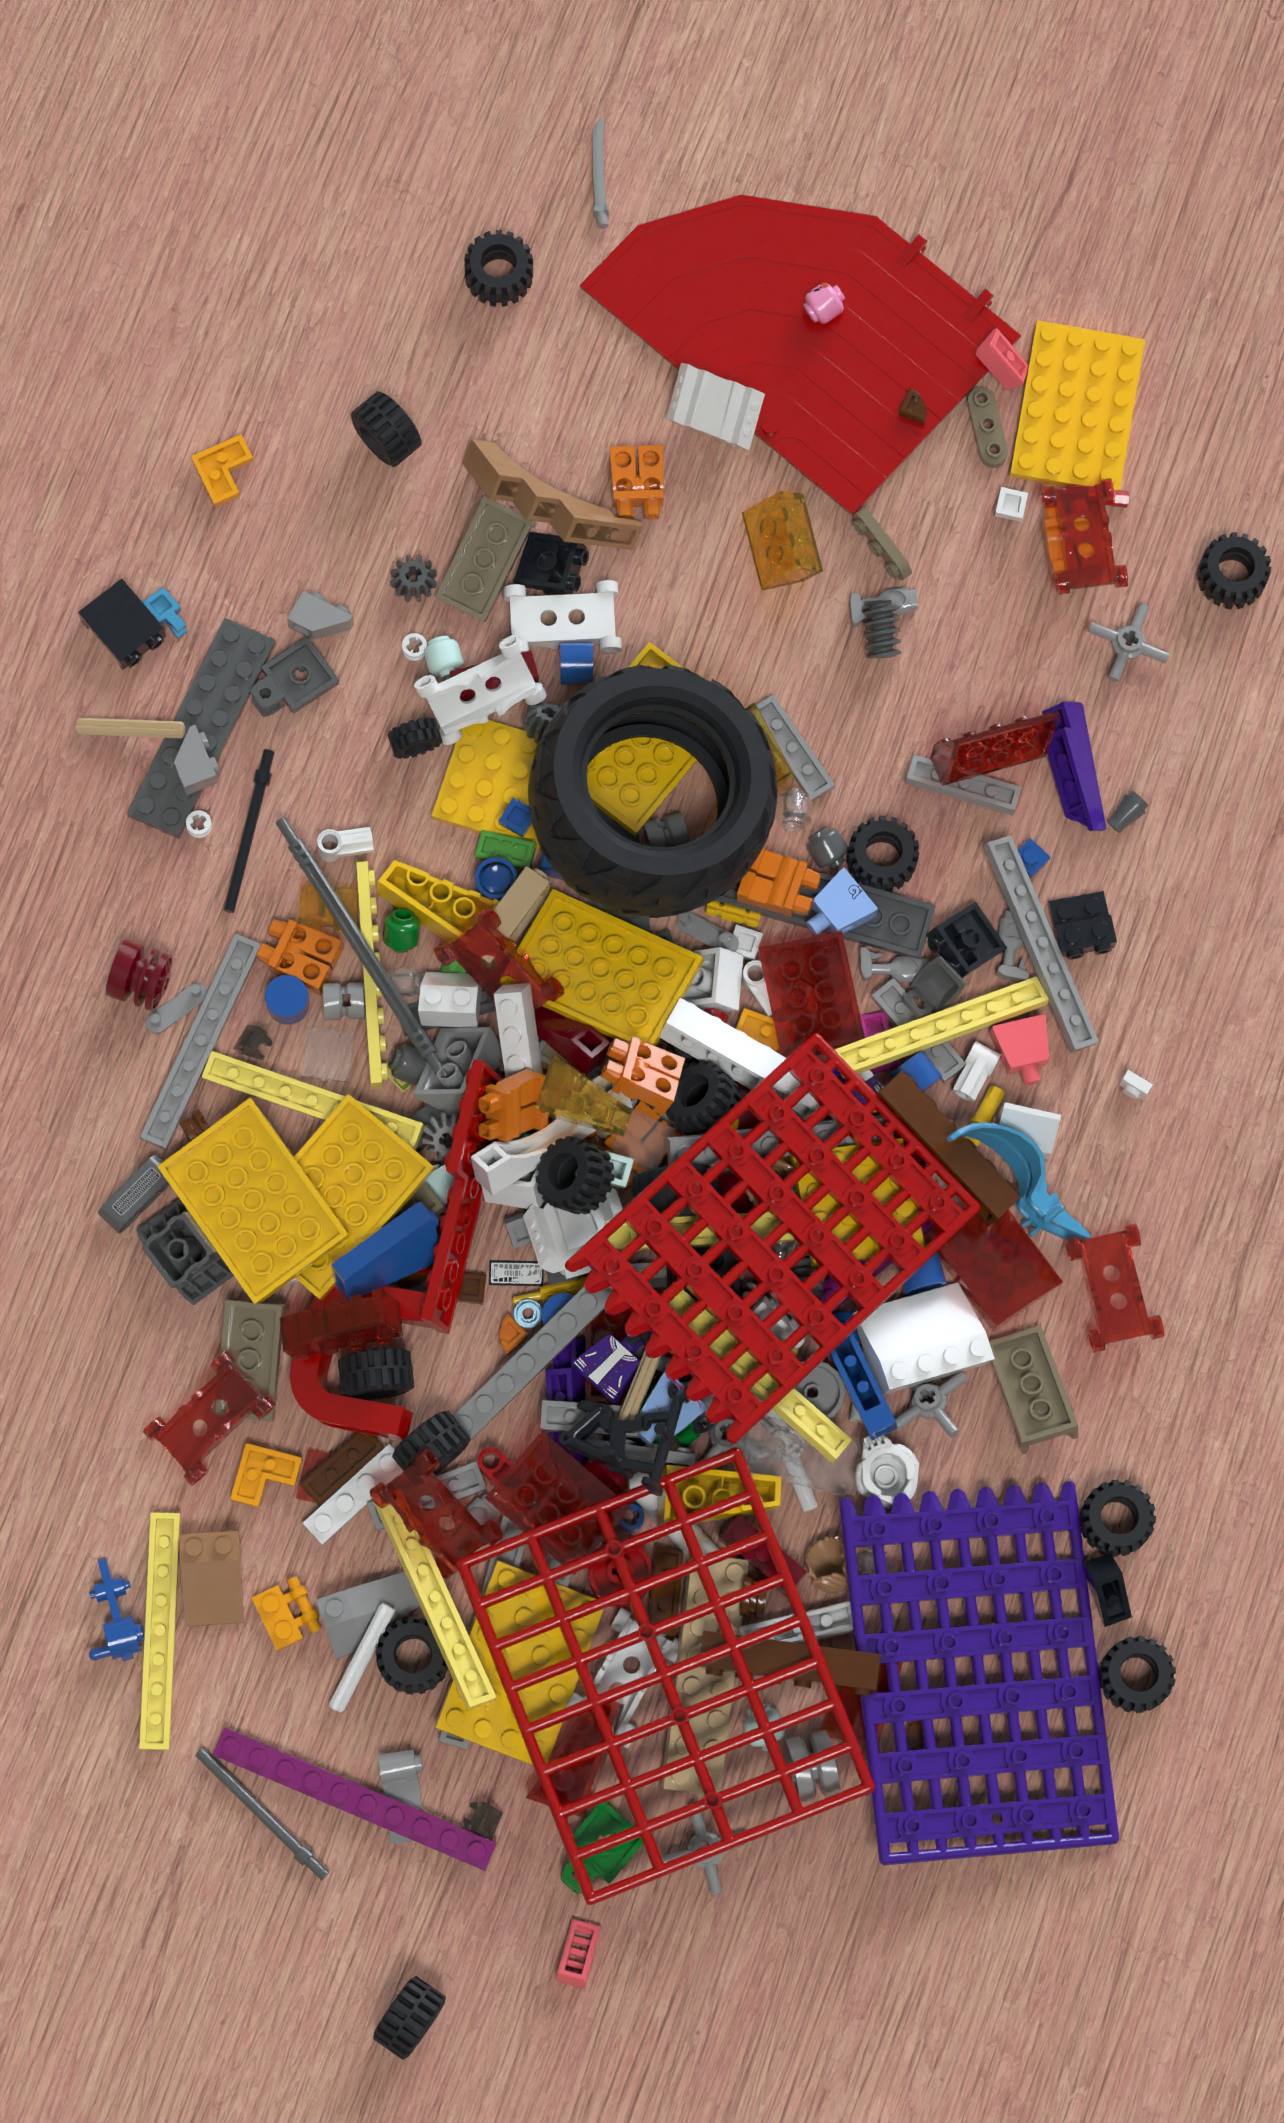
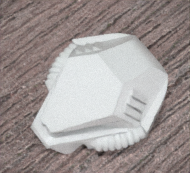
[855,1436,919,1509]

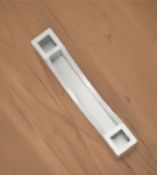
[471,1075,632,1196]

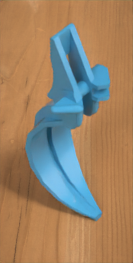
[946,1122,1092,1245]

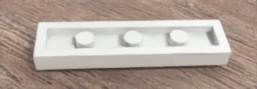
[302,1444,403,1545]

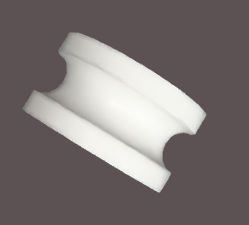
[402,633,427,661]
[186,810,212,838]

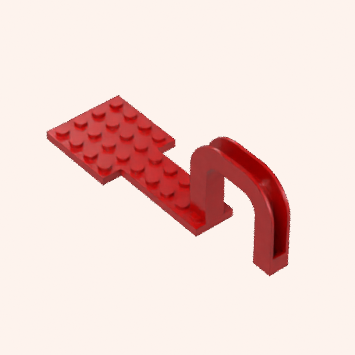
[290,1059,503,1441]

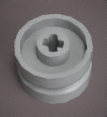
[795,1361,845,1421]
[785,1730,841,1803]

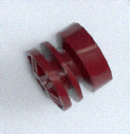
[106,939,173,1011]

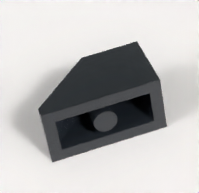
[1083,1553,1132,1627]

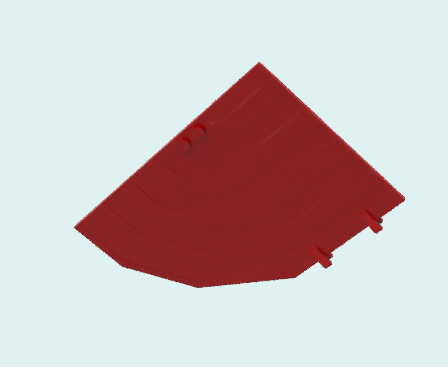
[580,195,1021,516]

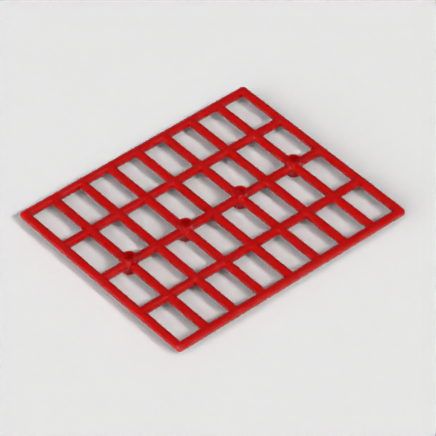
[456,1447,875,1905]

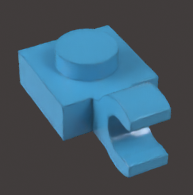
[143,587,187,639]

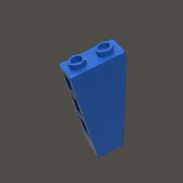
[331,1202,440,1302]
[829,1332,898,1441]

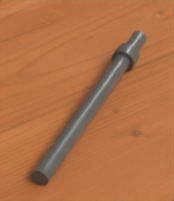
[195,1747,329,1881]

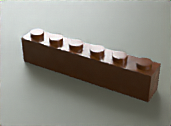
[877,1071,1021,1226]
[700,1631,882,1696]

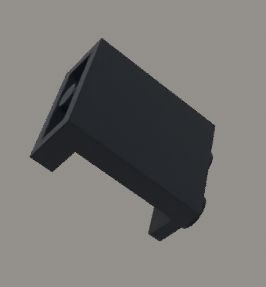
[78,579,166,670]

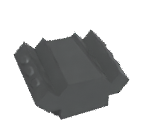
[137,1198,234,1305]

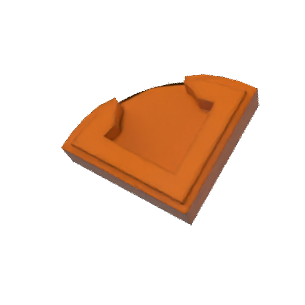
[499,1314,528,1355]

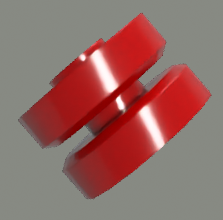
[588,1539,653,1608]

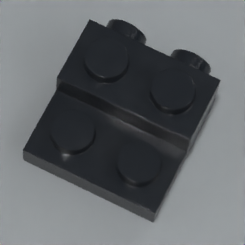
[514,532,589,595]
[1047,891,1117,960]
[926,901,1007,978]

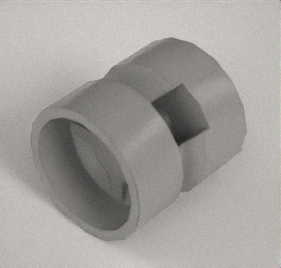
[643,812,690,847]
[323,982,365,1021]

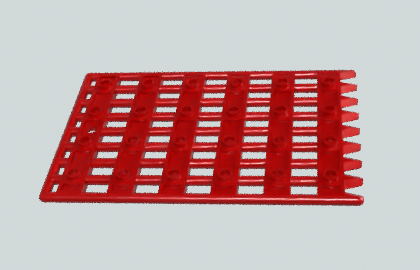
[565,1033,981,1444]

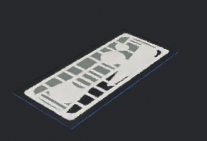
[489,1260,544,1286]

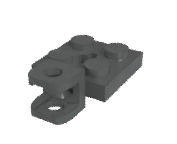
[251,637,339,717]

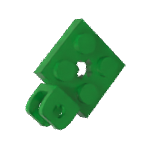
[561,1802,643,1894]

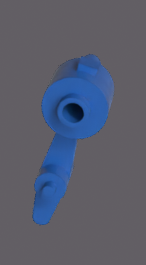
[89,1558,145,1662]

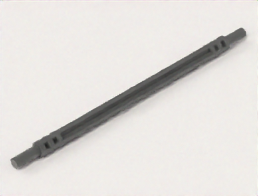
[276,817,450,1078]

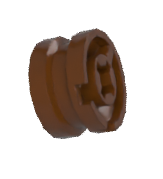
[178,1109,210,1142]
[739,1575,767,1619]

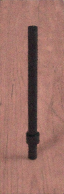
[223,750,275,913]

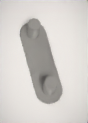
[677,912,739,952]
[146,983,207,1034]

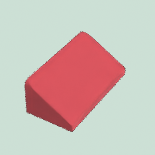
[975,328,1029,390]

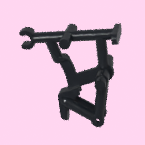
[559,1384,689,1496]

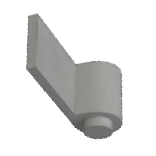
[378,1749,423,1844]

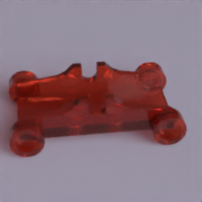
[1041,478,1128,595]
[434,907,564,1011]
[1065,1223,1165,1353]
[143,1351,276,1486]
[369,1448,503,1579]

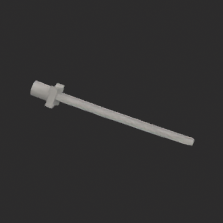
[593,118,609,229]

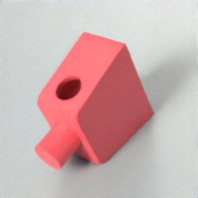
[989,1014,1049,1086]

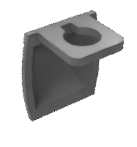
[902,956,966,1019]

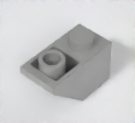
[287,590,354,640]
[174,725,220,795]

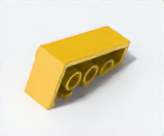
[376,860,500,956]
[656,1465,782,1527]

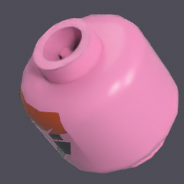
[803,282,845,324]

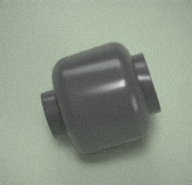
[807,826,848,870]
[388,1044,427,1085]

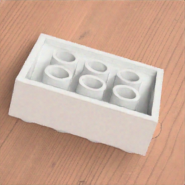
[852,1282,995,1395]

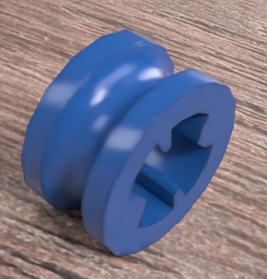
[618,1504,645,1532]

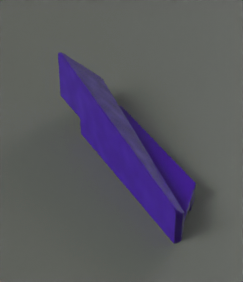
[1042,702,1106,831]
[546,1339,591,1481]

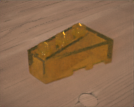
[535,1054,633,1137]

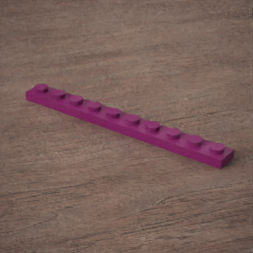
[213,1727,497,1871]

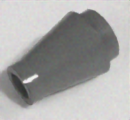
[1107,791,1148,833]

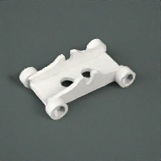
[504,580,622,654]
[414,635,547,745]
[566,1607,679,1749]

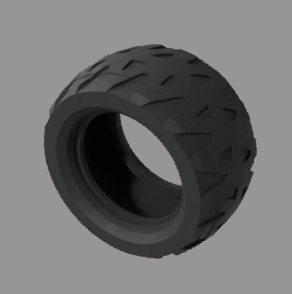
[528,665,777,918]

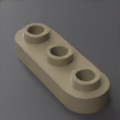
[967,387,1008,468]
[853,508,912,580]

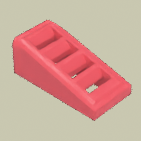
[556,1919,601,1988]

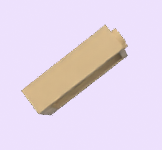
[466,866,550,977]

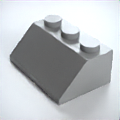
[413,1027,502,1116]

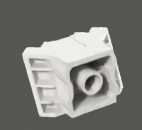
[666,363,765,450]
[523,1188,623,1279]

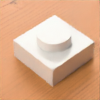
[995,487,1028,522]
[733,925,763,961]
[1119,1070,1153,1100]

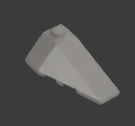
[316,1572,420,1660]

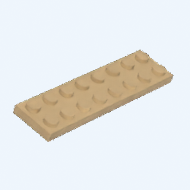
[660,1554,749,1795]

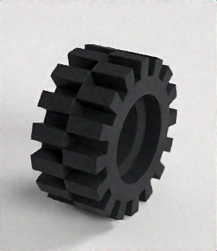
[387,717,443,759]

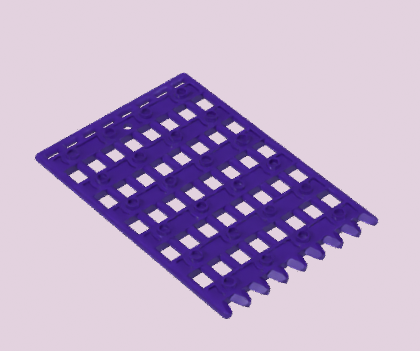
[839,1481,1119,1866]

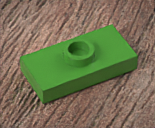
[474,830,537,870]

